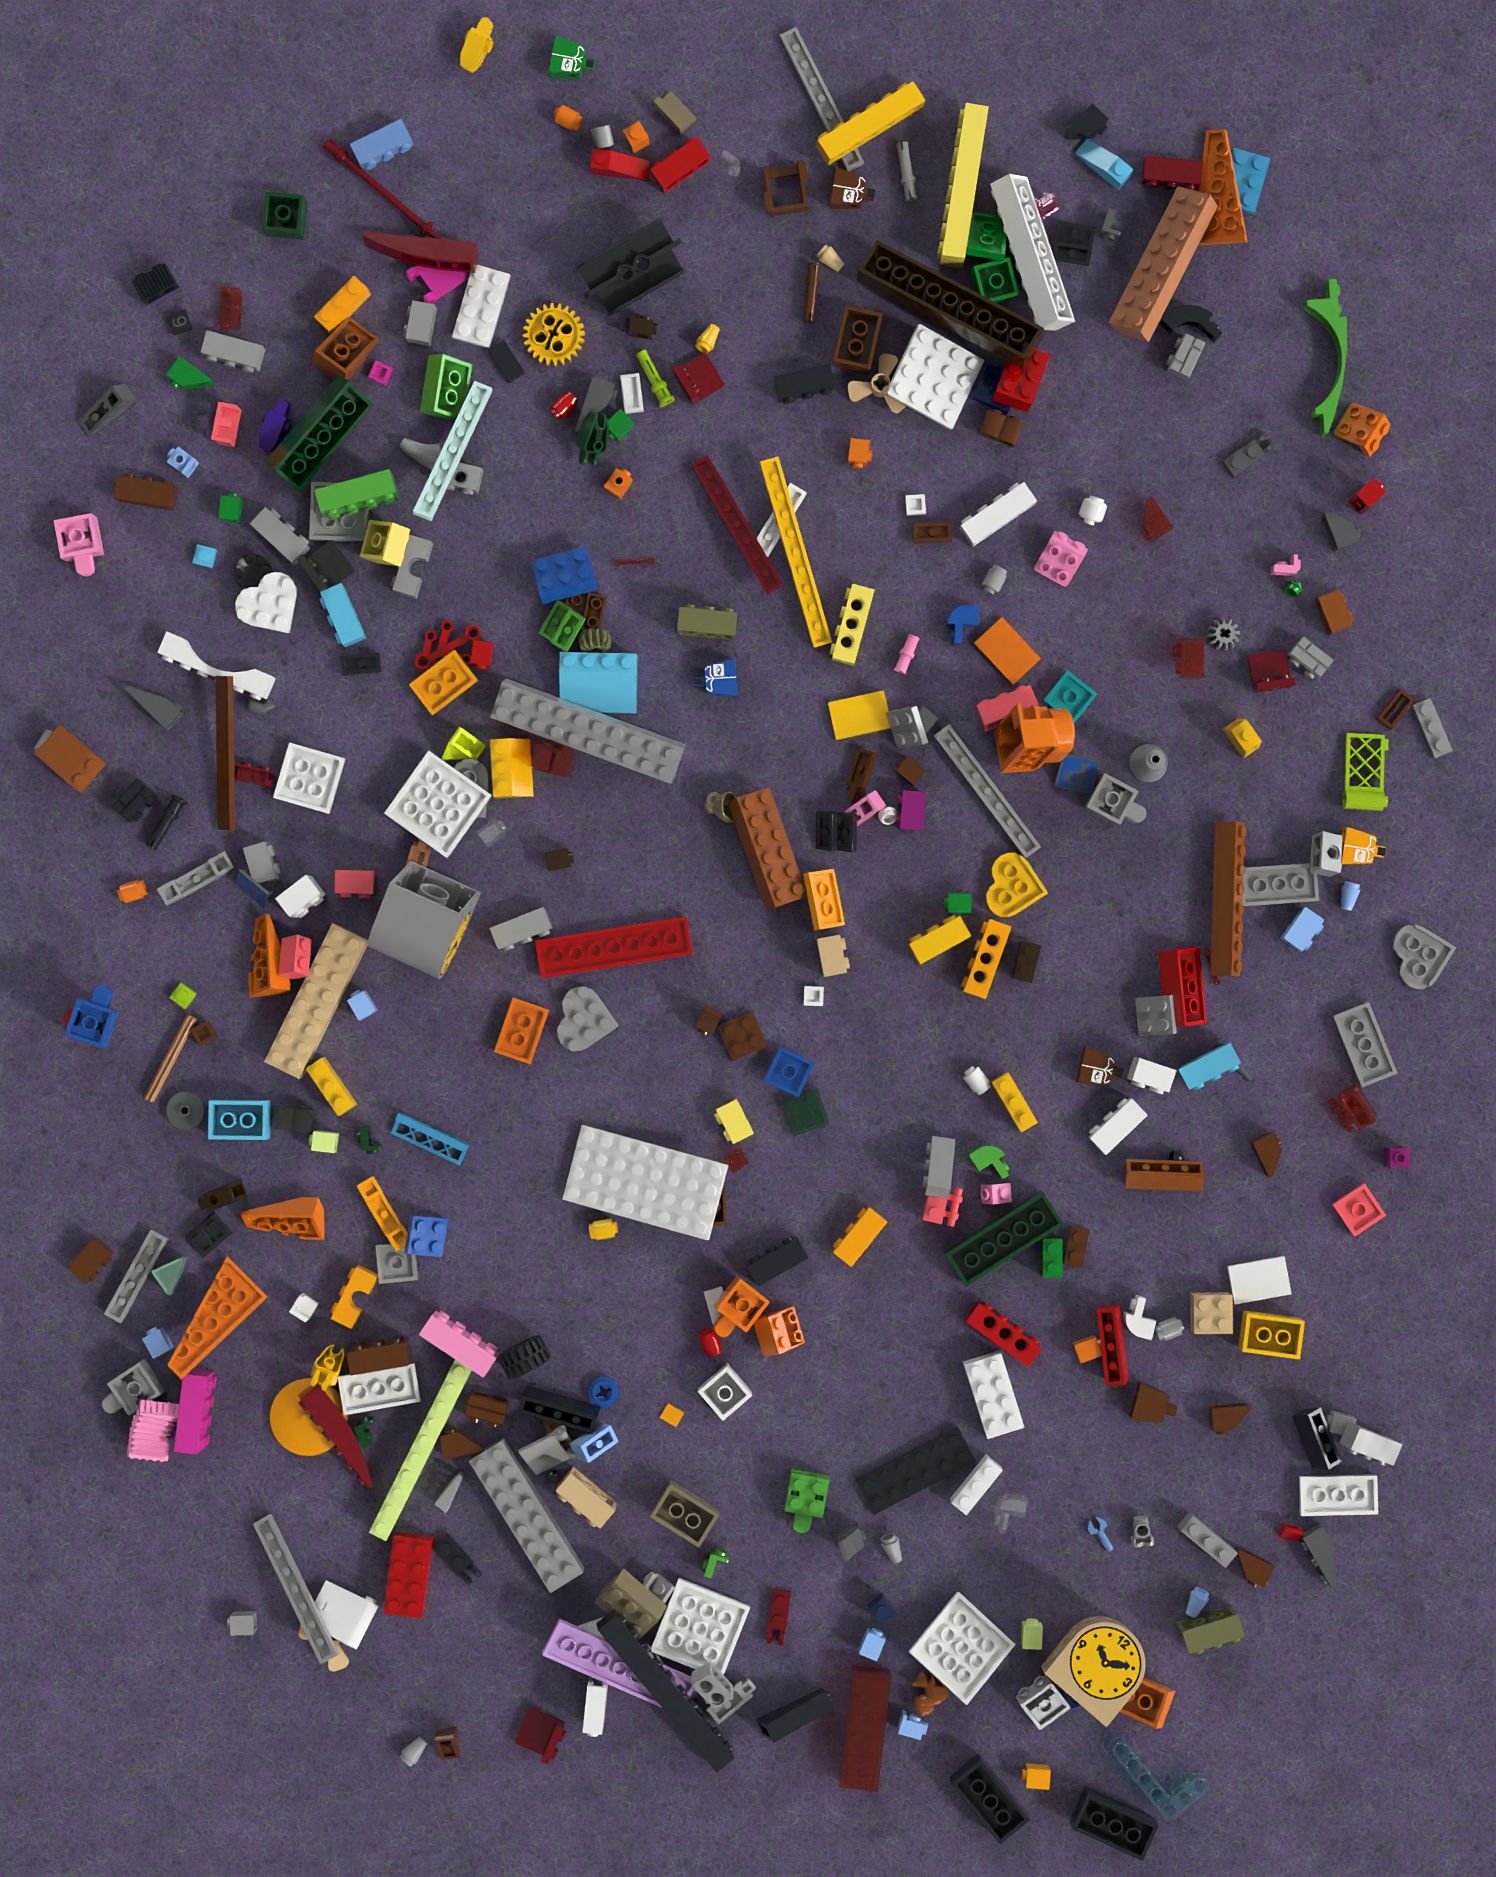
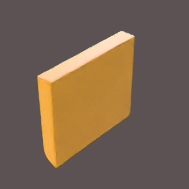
[660,1403,684,1427]

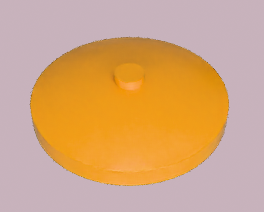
[270,1378,348,1456]

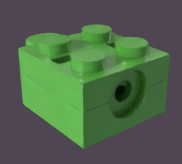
[784,1469,830,1533]

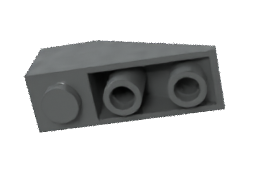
[1299,1523,1335,1589]

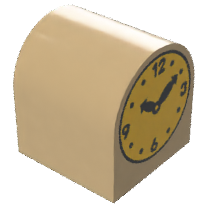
[1041,1616,1146,1727]

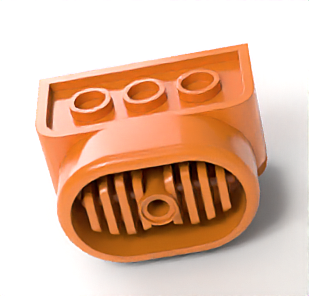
[994,703,1075,773]

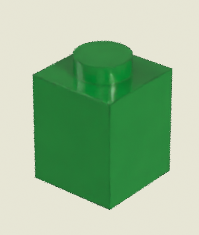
[608,408,635,442]
[219,493,243,523]
[943,894,971,913]

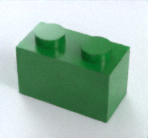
[1041,1237,1063,1278]

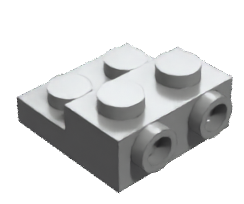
[1016,1675,1071,1730]

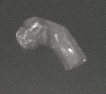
[720,149,741,177]

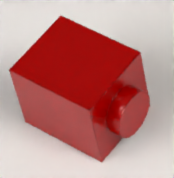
[470,640,494,670]

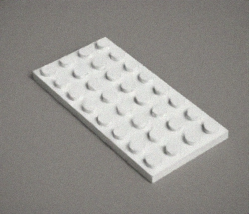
[563,1125,728,1240]

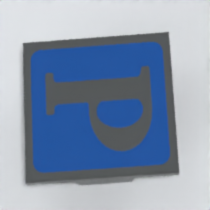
[1054,753,1101,794]
[235,869,273,909]

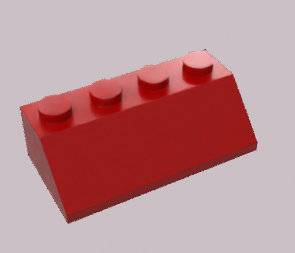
[1158,947,1207,1027]

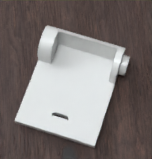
[314,1580,378,1650]

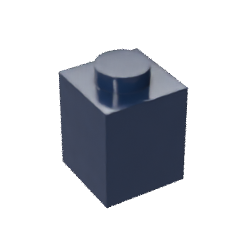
[867,1592,896,1625]

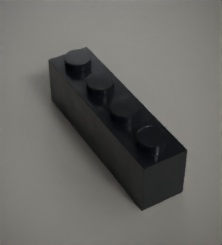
[519,1385,601,1434]

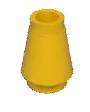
[695,324,720,354]

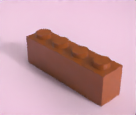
[1123,1159,1205,1191]

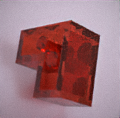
[1172,638,1205,679]

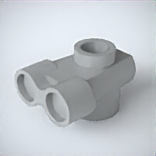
[1131,1515,1155,1548]

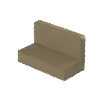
[654,92,696,135]

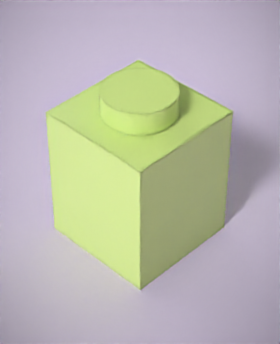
[309,1130,339,1153]
[1021,1618,1043,1650]

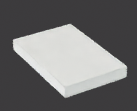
[1227,1256,1291,1304]

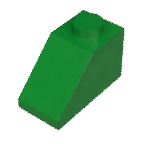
[166,356,214,390]

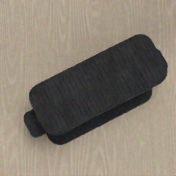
[577,218,685,316]

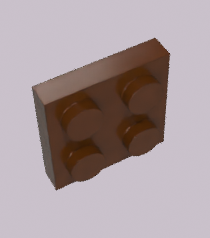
[717,1011,767,1062]

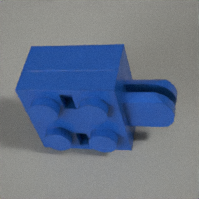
[65,986,120,1048]

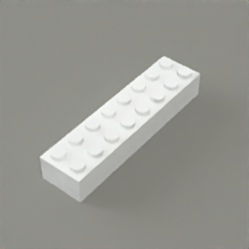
[990,174,1075,331]

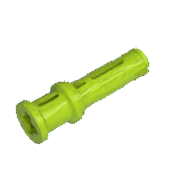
[636,350,675,407]

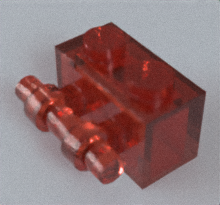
[1328,1083,1377,1133]

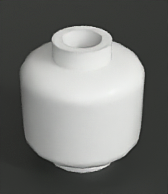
[1079,495,1107,525]

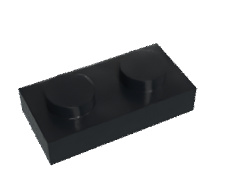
[341,652,382,676]

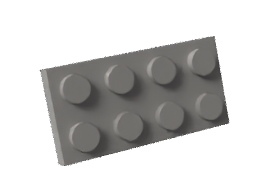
[1242,863,1319,906]
[1332,1002,1397,1088]

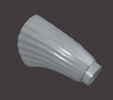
[400,438,441,470]

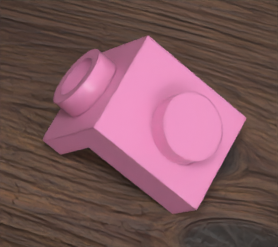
[980,1183,1012,1204]

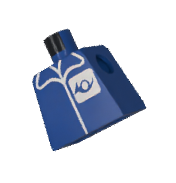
[694,659,737,697]

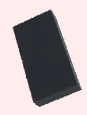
[488,340,525,383]

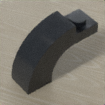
[1158,305,1222,343]

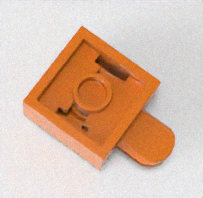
[713,1275,770,1337]

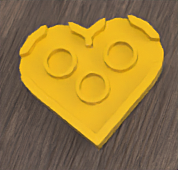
[986,853,1048,917]

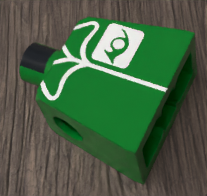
[549,36,595,79]

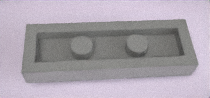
[1411,698,1453,759]

